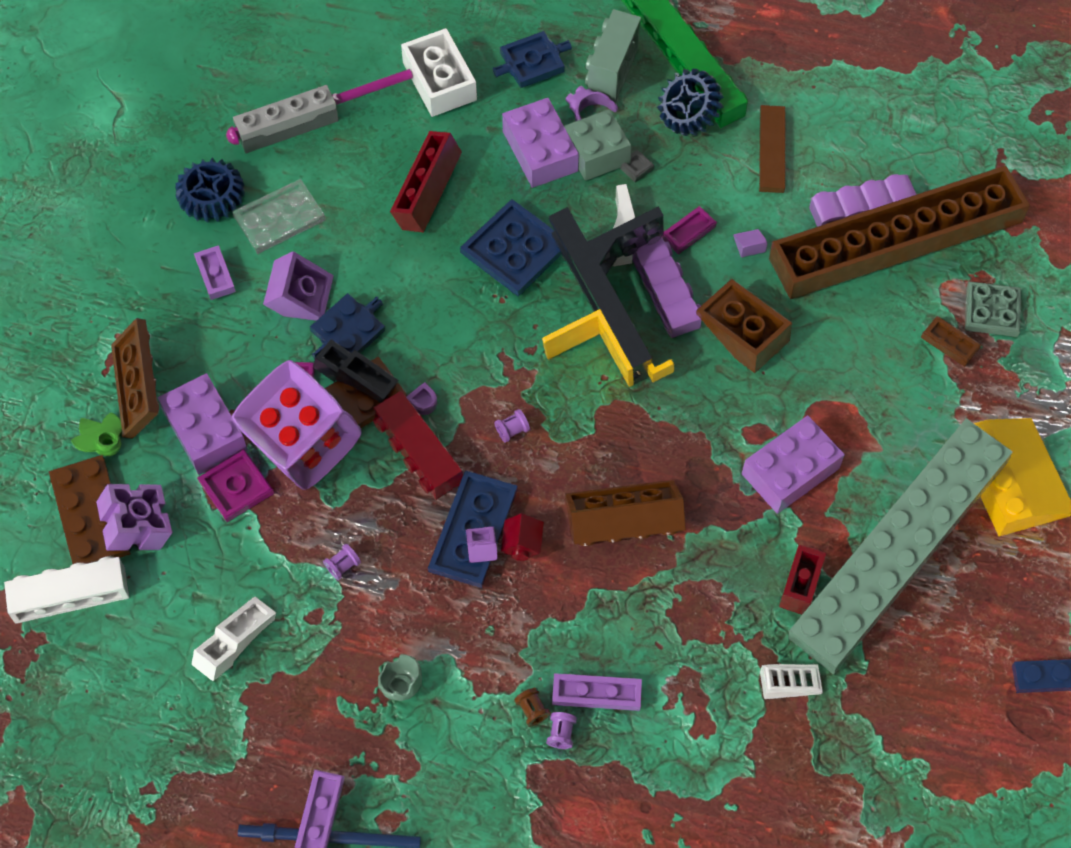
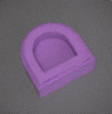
[406,382,437,415]

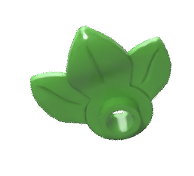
[71,412,122,456]

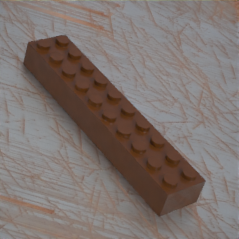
[769,166,1030,300]

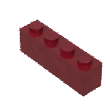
[390,131,462,233]
[373,391,463,500]

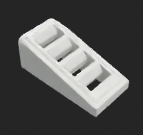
[760,664,823,699]

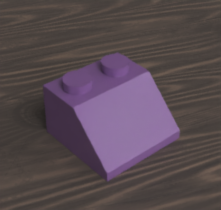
[263,251,334,321]

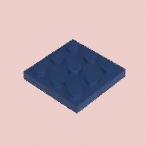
[460,199,562,296]

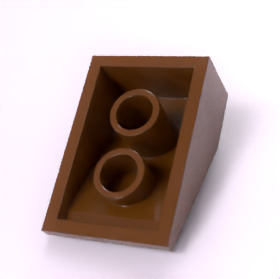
[696,279,792,373]

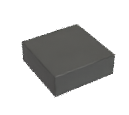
[620,150,654,183]

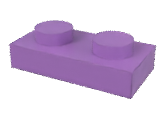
[194,245,236,300]

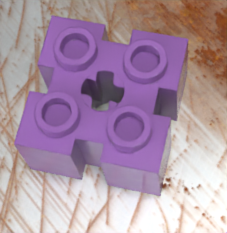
[96,484,172,551]

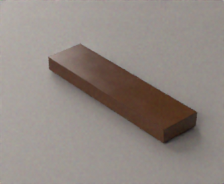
[759,105,785,193]

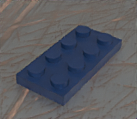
[428,470,518,588]

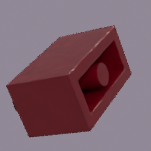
[779,545,826,615]

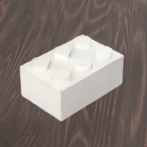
[401,29,477,117]

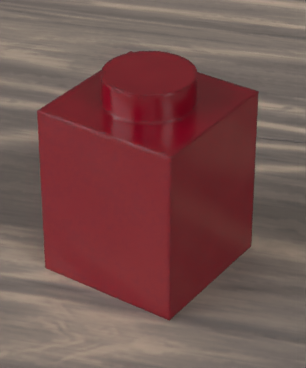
[501,513,544,561]

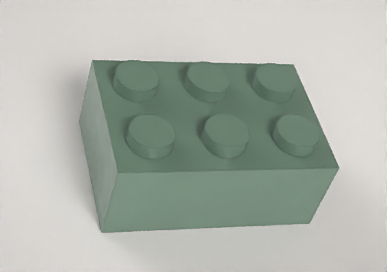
[585,9,641,103]

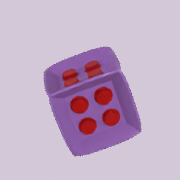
[232,360,362,490]

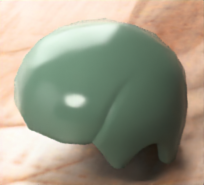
[378,654,422,701]

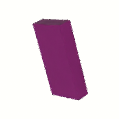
[662,206,717,255]

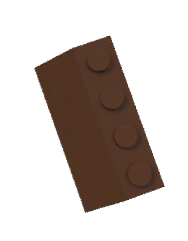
[565,480,686,546]

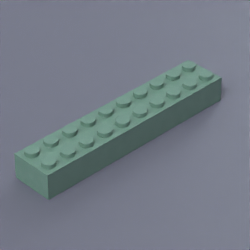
[788,418,1013,675]

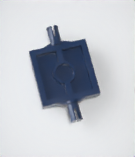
[493,31,572,89]
[310,293,385,359]

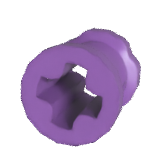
[494,409,530,443]
[323,544,361,581]
[546,712,577,749]

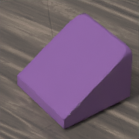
[733,229,767,257]
[466,527,497,563]

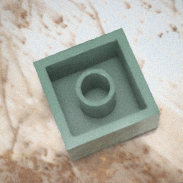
[564,109,631,181]

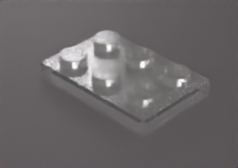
[233,179,326,254]

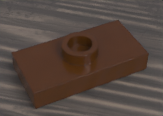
[921,316,981,367]

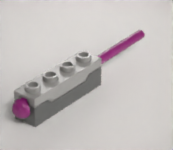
[226,69,413,154]

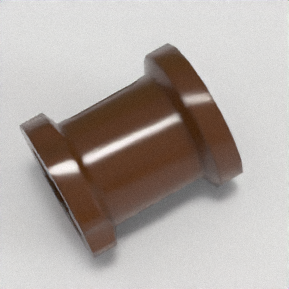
[514,687,551,727]

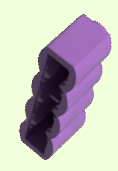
[809,174,916,227]
[632,237,702,338]

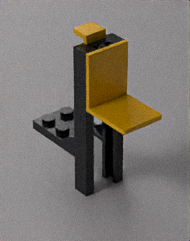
[542,206,674,387]

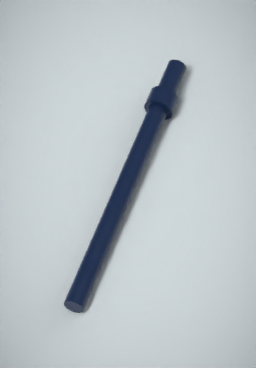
[238,823,421,848]

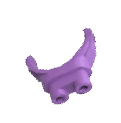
[565,86,618,121]

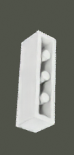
[4,556,129,624]

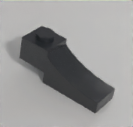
[313,339,399,403]

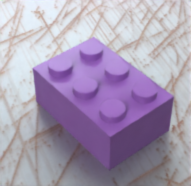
[502,98,579,188]
[157,373,248,475]
[742,415,845,514]

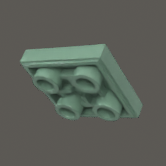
[965,281,1021,337]

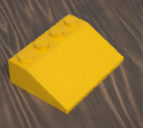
[974,418,1071,536]

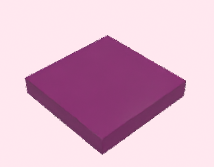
[197,449,274,522]

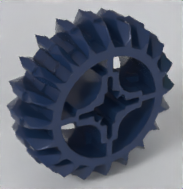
[657,68,724,136]
[175,157,245,223]

